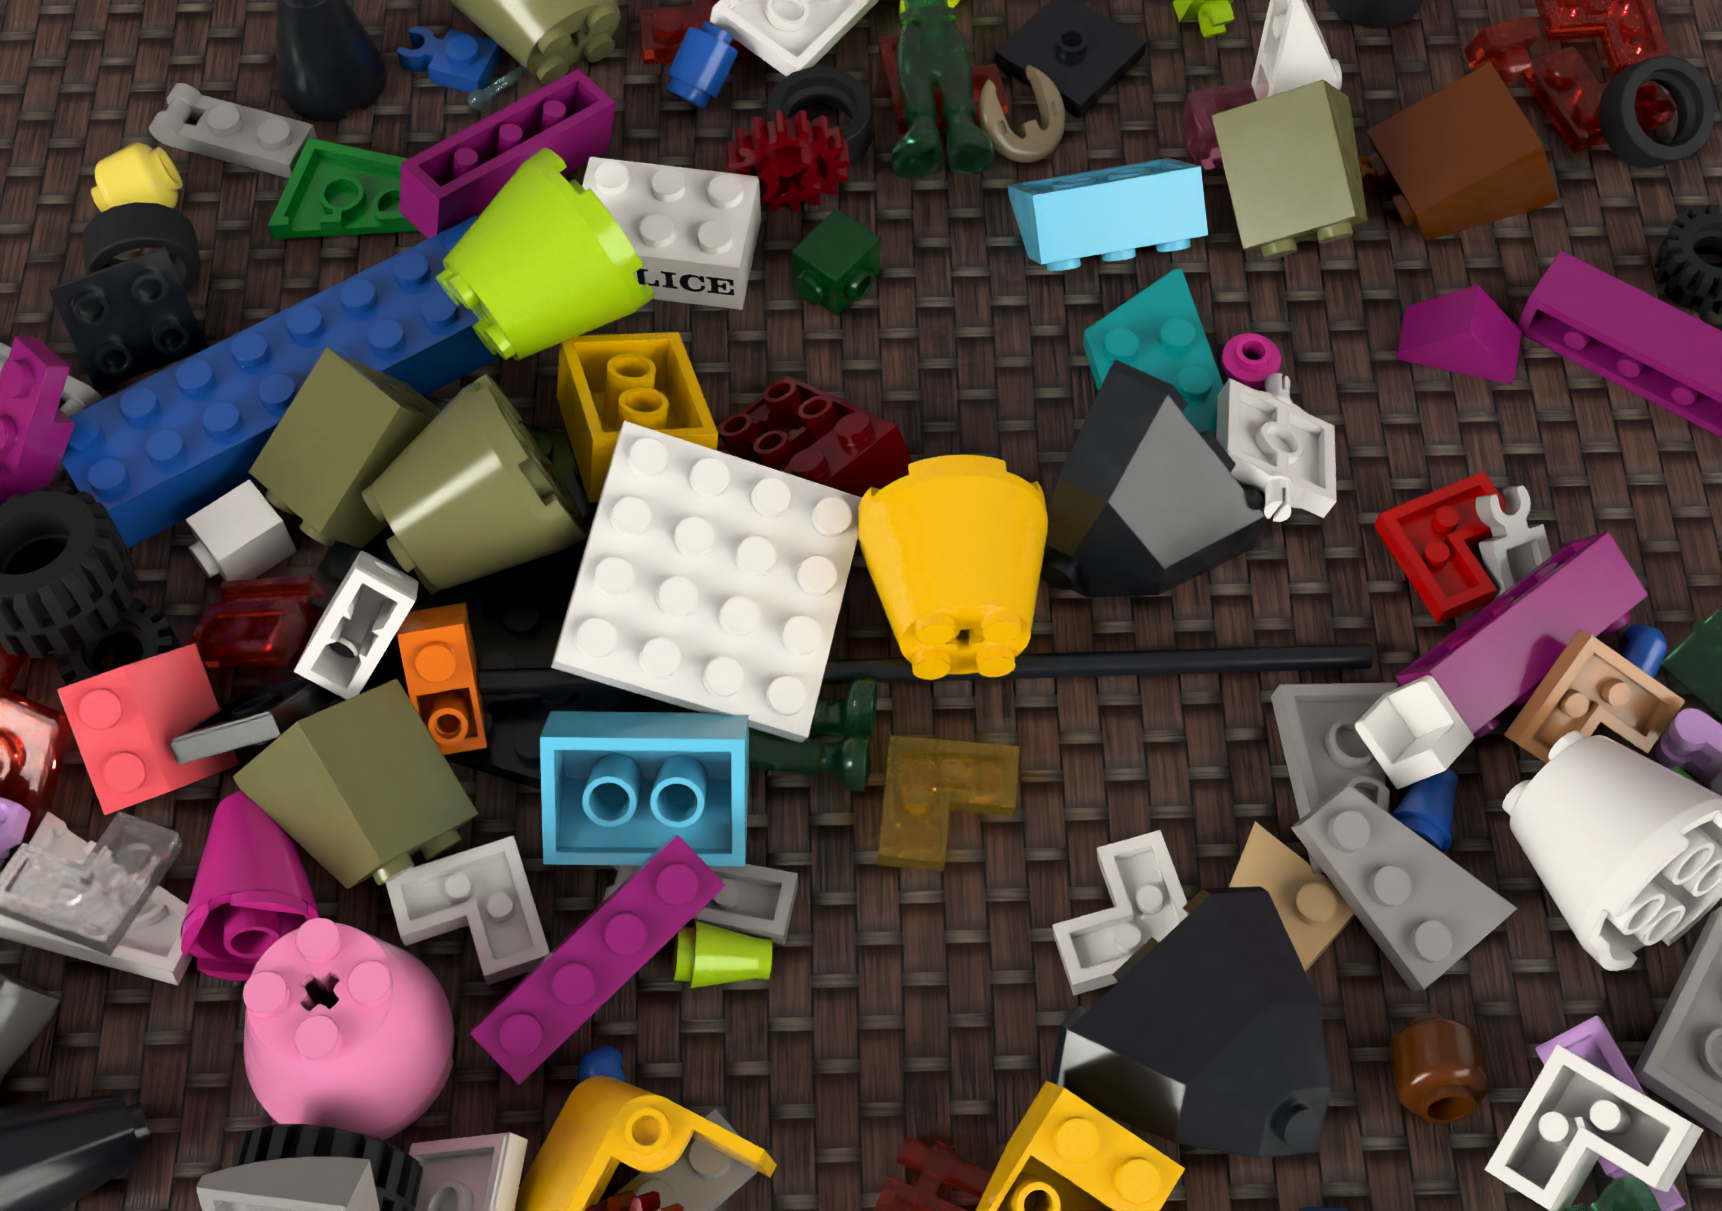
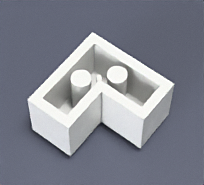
[1485,1044,1704,1211]

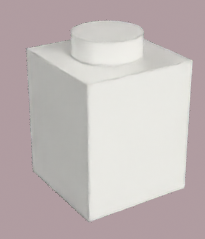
[186,479,297,592]

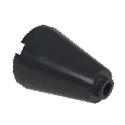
[276,0,387,121]
[0,1093,152,1211]

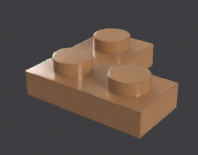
[1504,629,1685,764]

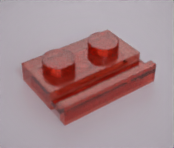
[186,575,326,668]

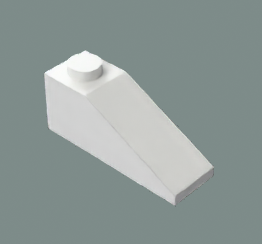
[1251,0,1342,100]

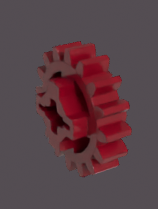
[725,110,850,212]

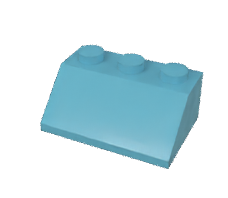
[1007,158,1208,271]
[540,711,749,867]

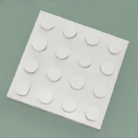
[551,421,862,743]

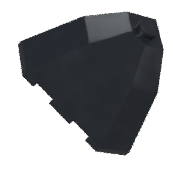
[1040,359,1267,597]
[1050,886,1331,1158]

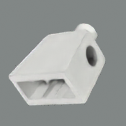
[294,551,419,700]

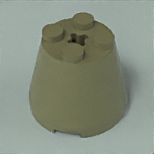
[450,0,621,85]
[361,374,589,595]

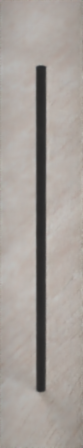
[479,643,1373,695]

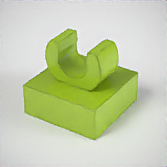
[1173,0,1234,39]

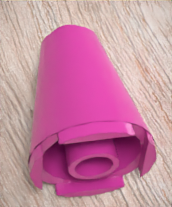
[180,790,321,981]

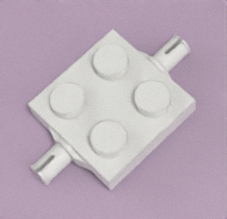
[1216,373,1337,522]

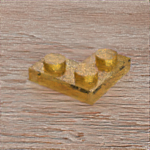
[878,735,1020,871]

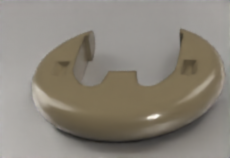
[978,65,1065,163]

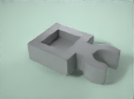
[1476,485,1552,600]

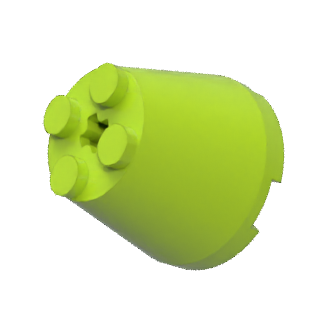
[436,148,655,361]

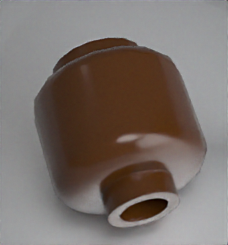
[1389,1013,1489,1124]

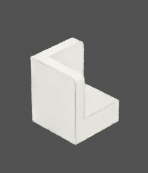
[1355,675,1475,790]

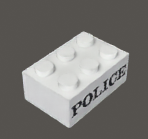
[582,157,761,310]

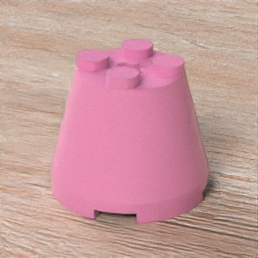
[243,918,455,1140]

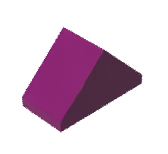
[1396,284,1522,385]

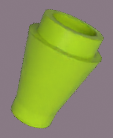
[672,920,772,989]

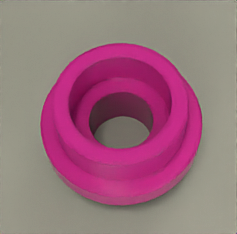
[1221,333,1281,389]

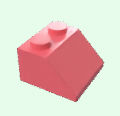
[57,643,241,815]

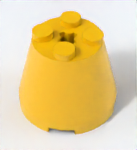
[857,455,1048,680]

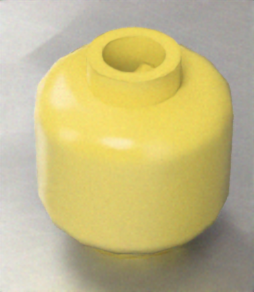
[91,142,183,212]

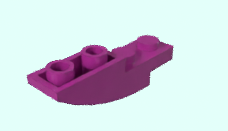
[0,336,75,505]

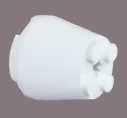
[1502,731,1722,971]

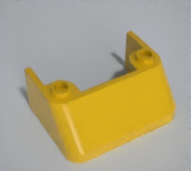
[514,1076,777,1211]

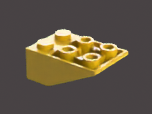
[975,1081,1185,1211]

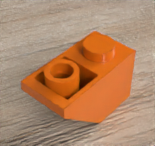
[397,602,487,755]

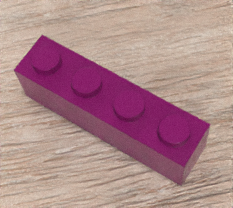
[399,69,616,239]
[1517,250,1722,438]
[1395,532,1648,741]
[470,835,726,1085]

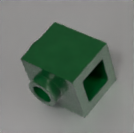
[791,209,881,316]

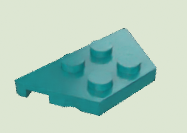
[1083,268,1224,438]

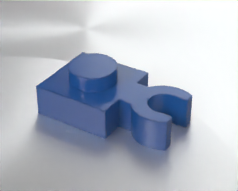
[397,26,502,96]

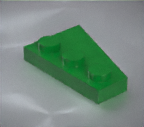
[268,137,419,239]

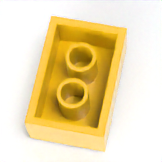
[557,332,718,503]

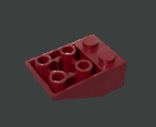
[717,375,912,497]

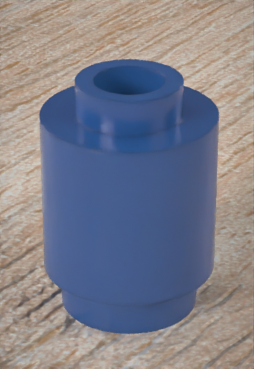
[666,22,739,110]

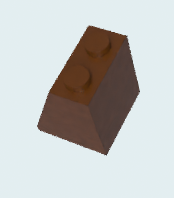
[1366,62,1558,241]

